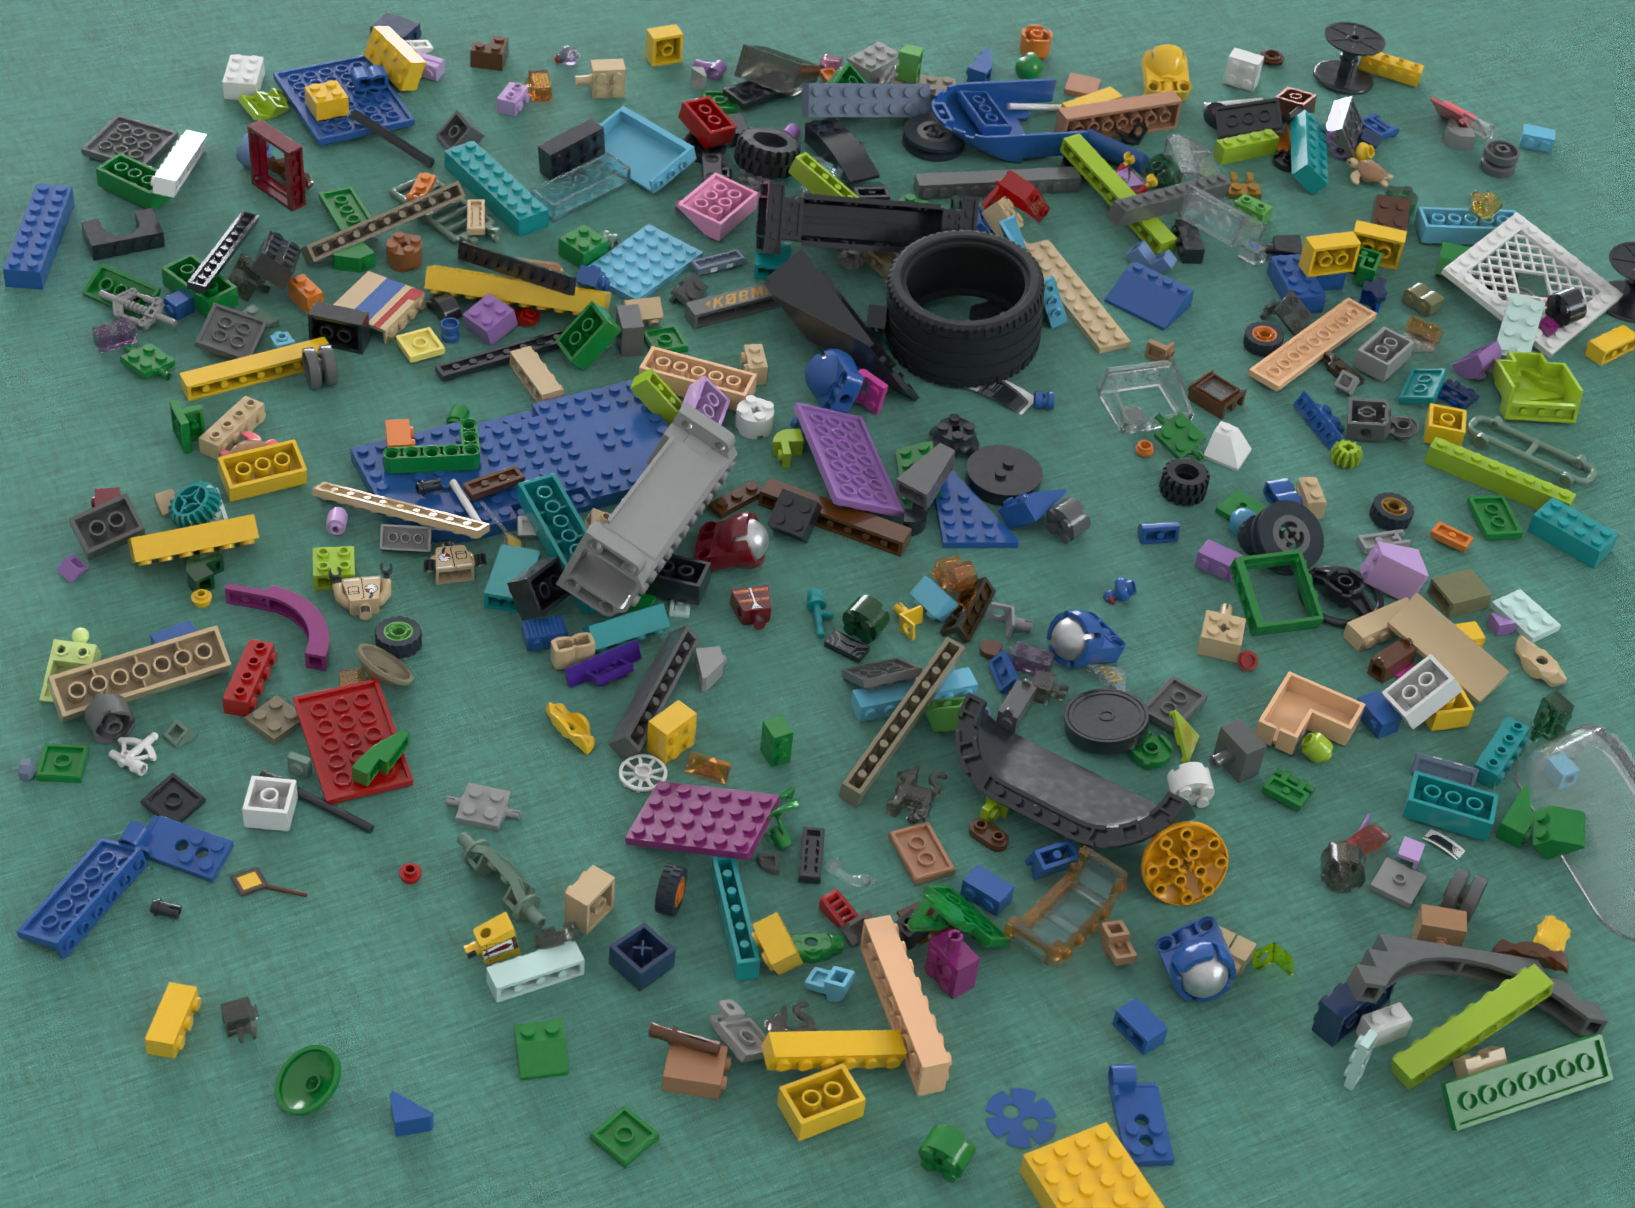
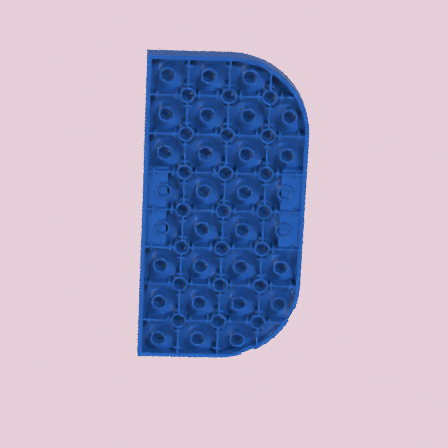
[350,379,669,543]

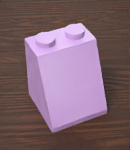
[1359,541,1429,600]

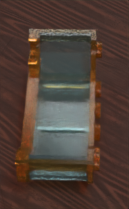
[1003,845,1128,966]

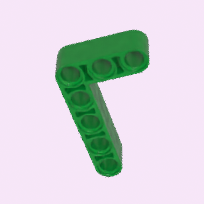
[383,418,480,474]

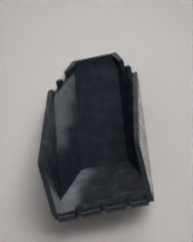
[764,249,920,401]

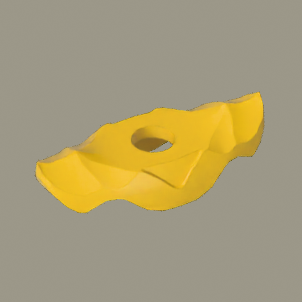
[545,702,595,755]

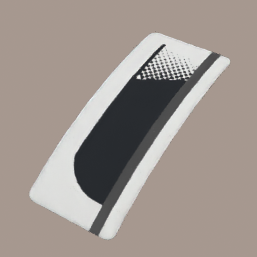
[1423,829,1465,860]

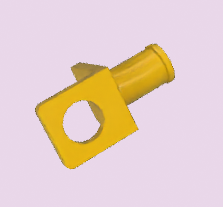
[893,602,923,641]

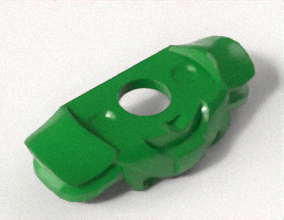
[791,932,844,963]

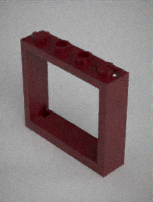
[247,119,306,212]

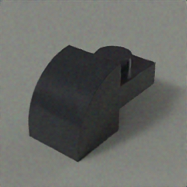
[425,293,462,321]
[903,502,928,536]

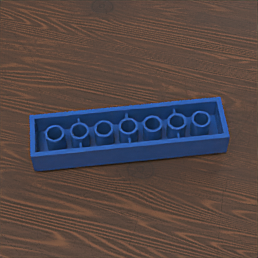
[3,184,75,290]

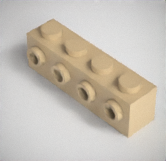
[199,396,266,460]

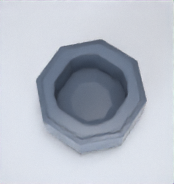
[18,758,36,780]

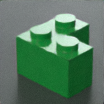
[1351,247,1383,288]

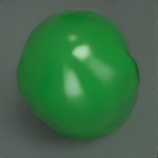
[1015,52,1043,80]

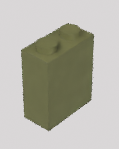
[1427,568,1492,618]

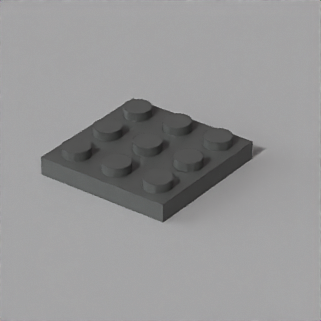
[195,302,268,360]
[842,657,922,690]

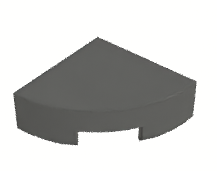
[756,853,780,875]

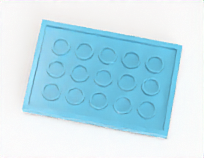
[588,224,703,300]

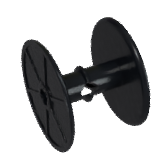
[1313,22,1386,94]
[1596,242,1635,323]

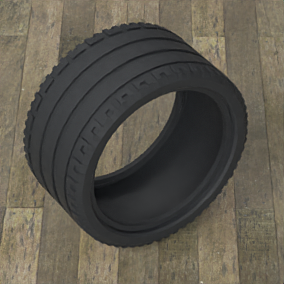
[886,230,1045,388]

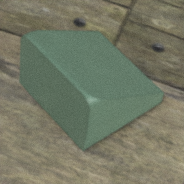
[163,719,197,748]

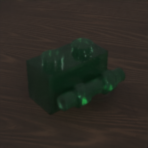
[1530,691,1575,742]

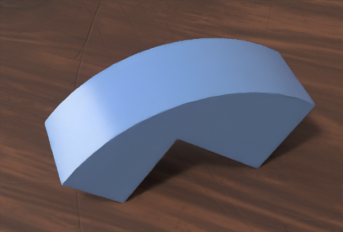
[1125,240,1177,272]

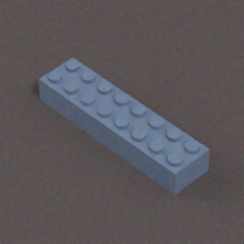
[802,83,931,117]

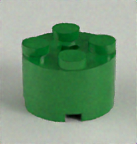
[918,1123,976,1182]

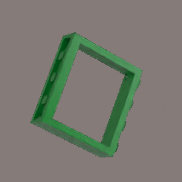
[1229,550,1324,637]

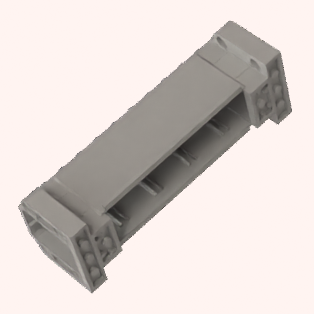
[556,402,737,617]

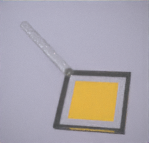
[480,502,525,548]

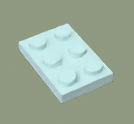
[1490,589,1561,643]

